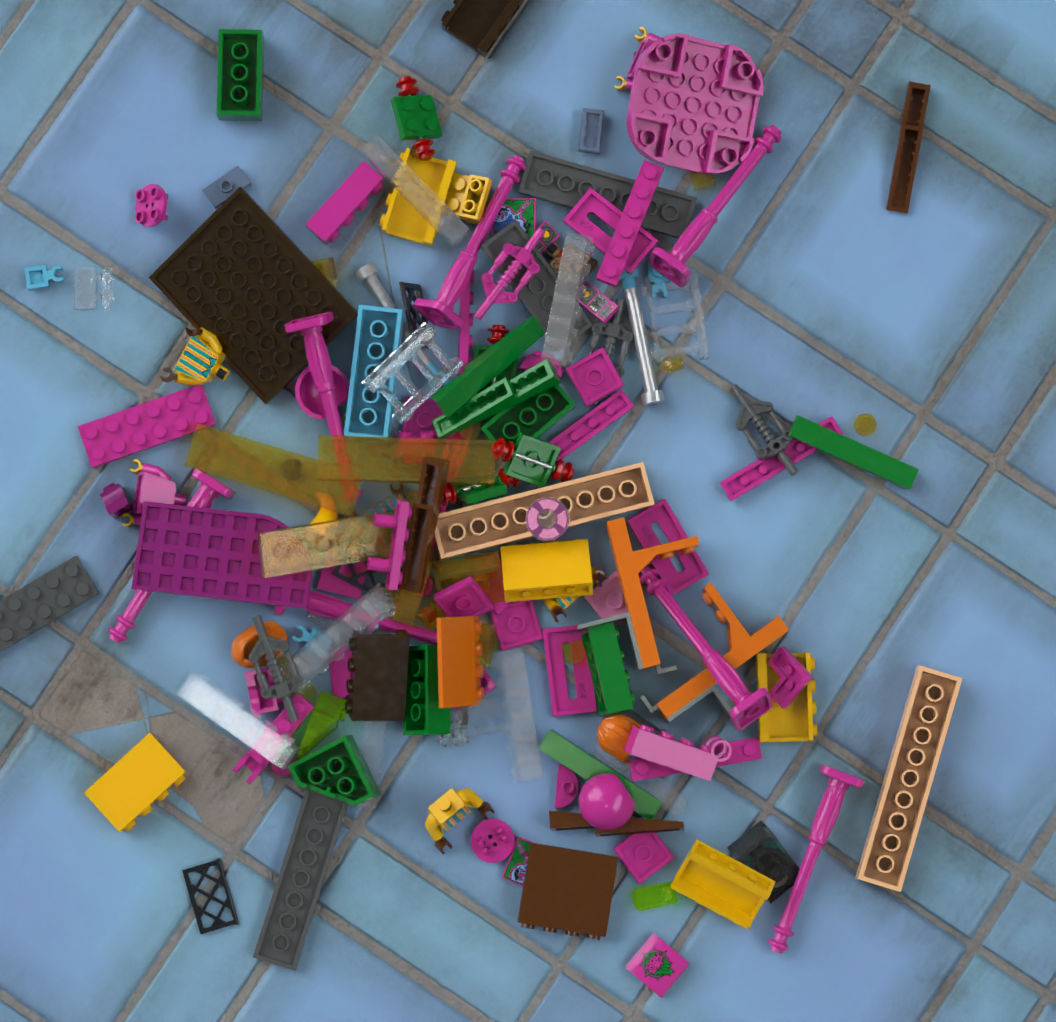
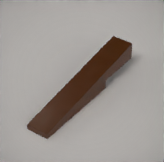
[886,81,931,213]
[399,456,450,593]
[549,811,684,837]

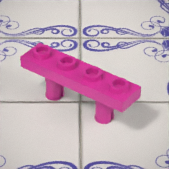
[367,499,412,590]

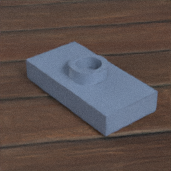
[578,108,605,154]
[202,166,251,209]

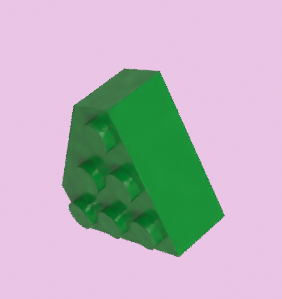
[288,735,381,806]

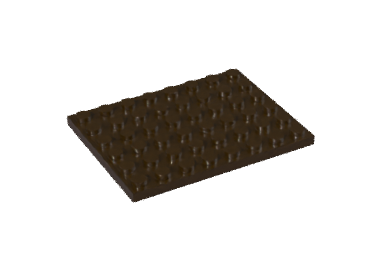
[149,187,358,404]

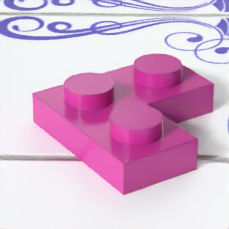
[767,646,813,709]

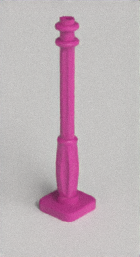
[649,125,781,288]
[413,155,526,330]
[284,312,363,503]
[108,468,236,644]
[639,567,773,730]
[274,591,437,645]
[768,764,865,954]

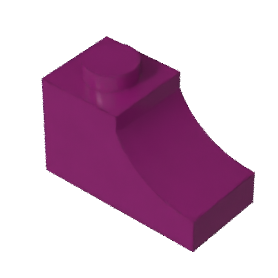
[100,483,133,519]

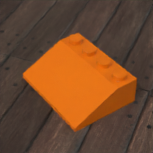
[437,616,484,708]

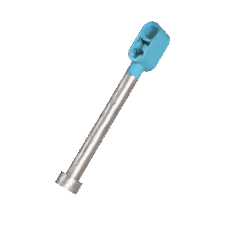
[619,248,665,406]
[354,262,451,394]

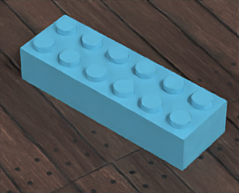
[344,304,405,441]

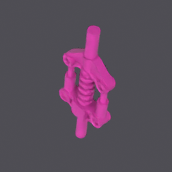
[474,228,546,320]

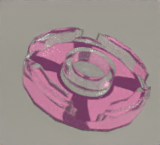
[525,496,570,541]

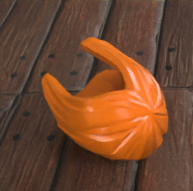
[232,621,288,668]
[597,713,641,764]

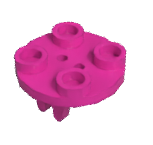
[135,184,168,227]
[471,819,515,863]

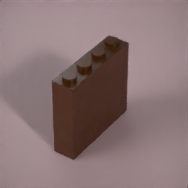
[517,842,618,940]

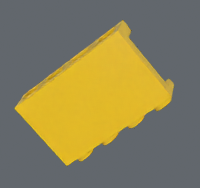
[379,148,457,248]
[500,539,593,602]
[756,652,817,743]
[84,733,187,832]
[670,839,776,930]

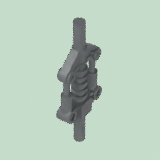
[588,298,633,405]
[730,384,798,476]
[248,615,303,722]

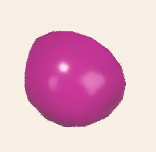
[295,365,350,420]
[579,773,635,830]

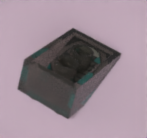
[727,821,799,904]

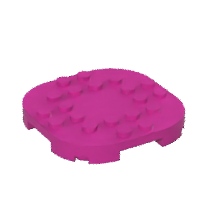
[626,34,763,174]

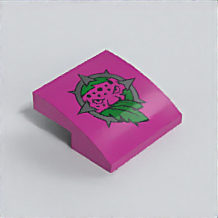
[625,933,690,998]

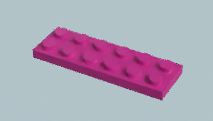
[77,385,216,468]

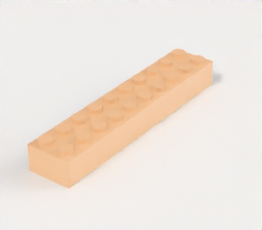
[434,462,655,560]
[855,665,962,892]

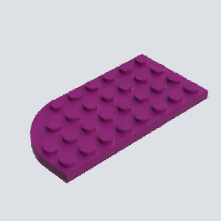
[131,501,312,609]

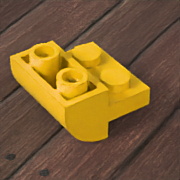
[442,173,493,224]

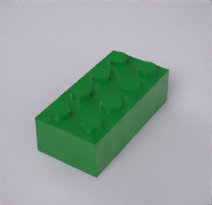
[216,29,264,121]
[480,384,576,462]
[580,622,635,717]
[403,645,451,736]

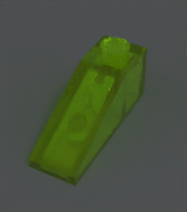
[298,691,347,758]

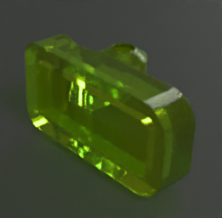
[632,881,678,910]

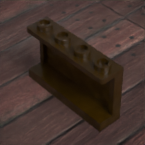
[441,0,525,58]
[345,629,410,721]

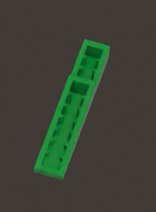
[431,316,545,418]
[432,359,561,440]
[788,415,919,489]
[538,729,663,819]

